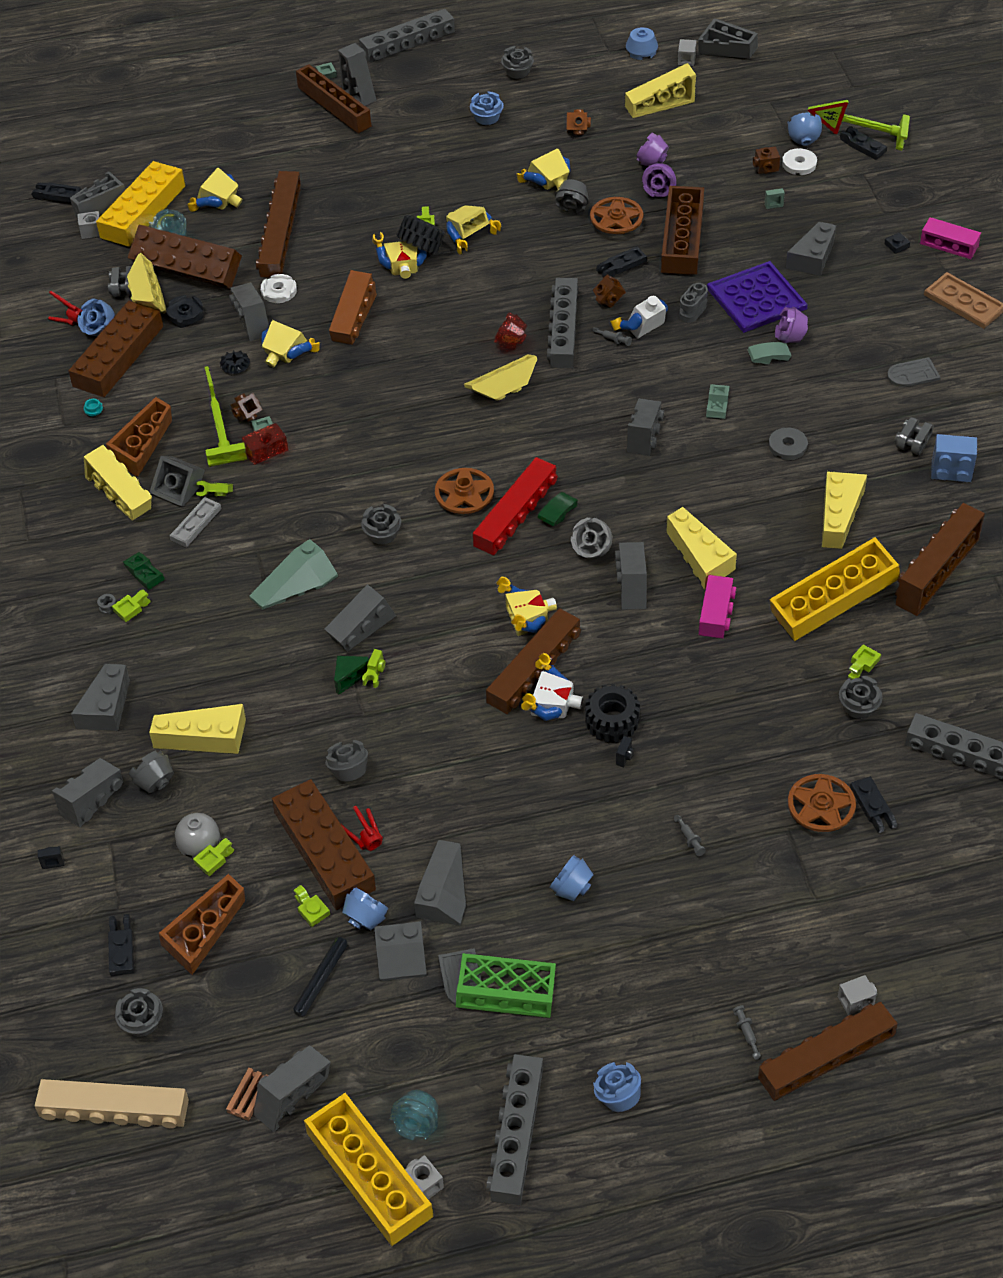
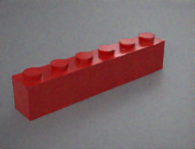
[473,457,558,556]

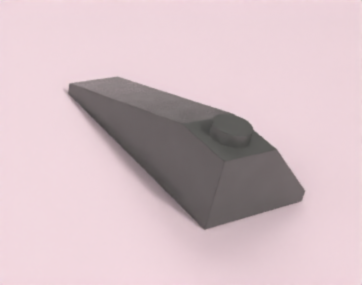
[414,840,466,926]

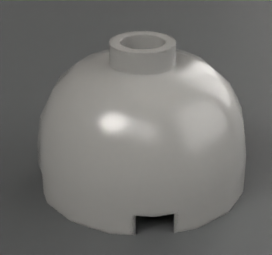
[571,518,613,558]
[175,812,221,858]

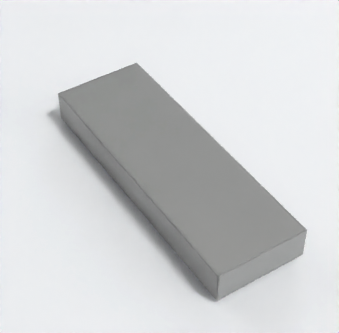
[170,497,222,547]

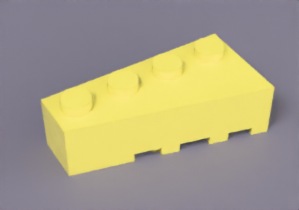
[625,63,696,118]
[84,445,152,521]
[822,472,867,549]
[667,507,737,590]

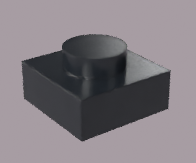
[884,232,910,254]
[616,736,634,768]
[37,846,65,869]

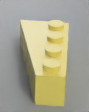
[149,704,246,754]

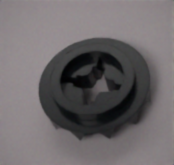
[220,350,250,374]

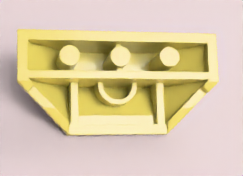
[127,253,166,314]
[464,354,537,400]

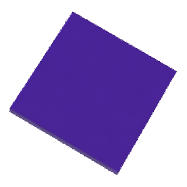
[707,261,808,333]

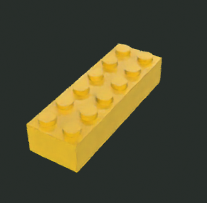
[96,161,185,247]
[770,537,900,641]
[304,1093,433,1246]

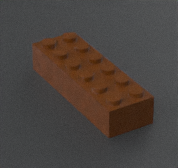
[661,186,705,275]
[128,224,242,290]
[68,301,163,398]
[895,503,985,616]
[272,779,376,910]

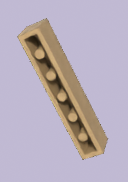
[35,1079,189,1128]

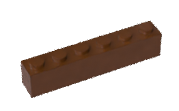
[296,64,371,133]
[486,608,581,714]
[758,1001,898,1101]

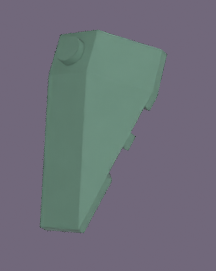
[249,539,338,609]

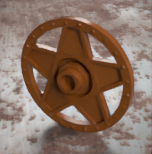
[590,197,643,234]
[435,468,494,514]
[788,774,856,832]

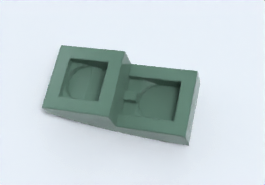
[747,342,792,364]
[706,384,729,419]

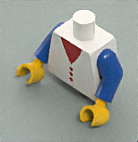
[610,296,668,339]
[521,653,583,721]

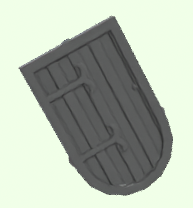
[887,357,941,387]
[438,948,482,1005]

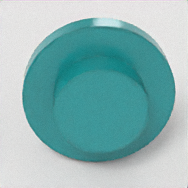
[84,398,103,416]

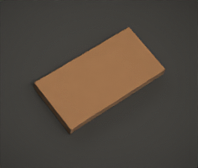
[924,272,1003,329]

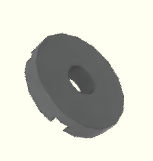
[769,428,808,460]

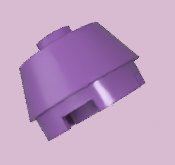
[636,133,669,167]
[642,163,676,197]
[775,307,808,343]

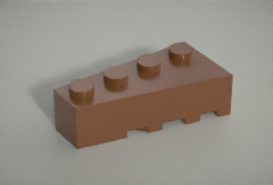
[329,270,377,345]
[106,397,172,477]
[159,874,245,975]

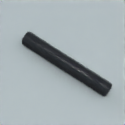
[293,937,347,1017]

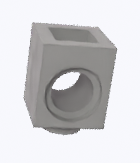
[678,39,696,66]
[77,211,100,239]
[837,975,877,1015]
[405,1155,444,1199]

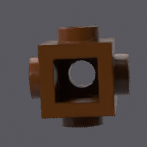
[752,146,780,174]
[593,275,626,308]
[231,393,263,422]

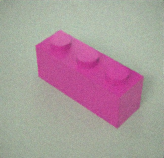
[920,217,981,259]
[699,575,736,639]

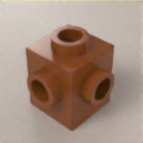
[567,109,591,135]

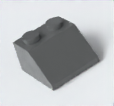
[149,456,205,506]
[375,921,427,982]

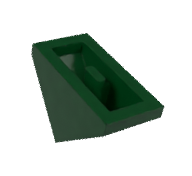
[334,656,370,695]

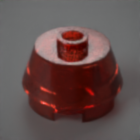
[494,312,527,350]

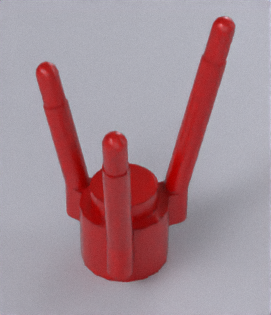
[48,291,82,326]
[341,806,383,851]

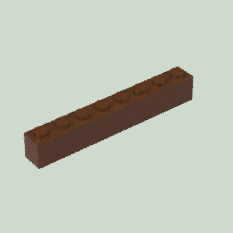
[256,171,301,278]

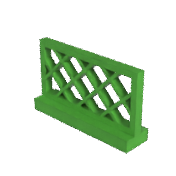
[456,953,556,1018]

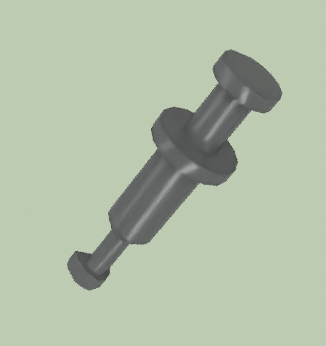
[593,327,632,346]
[674,815,706,856]
[733,1005,761,1061]

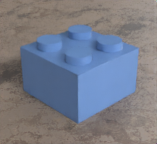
[931,434,977,482]

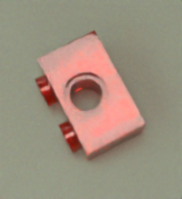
[241,423,289,465]

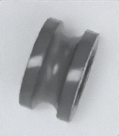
[97,594,116,614]

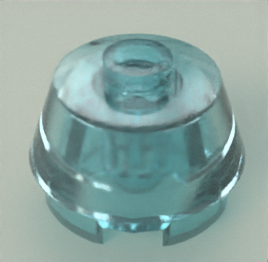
[152,209,187,236]
[390,1090,438,1140]

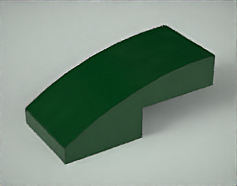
[537,492,578,526]
[123,552,165,590]

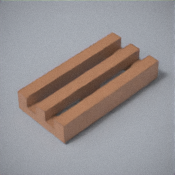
[226,1068,269,1121]

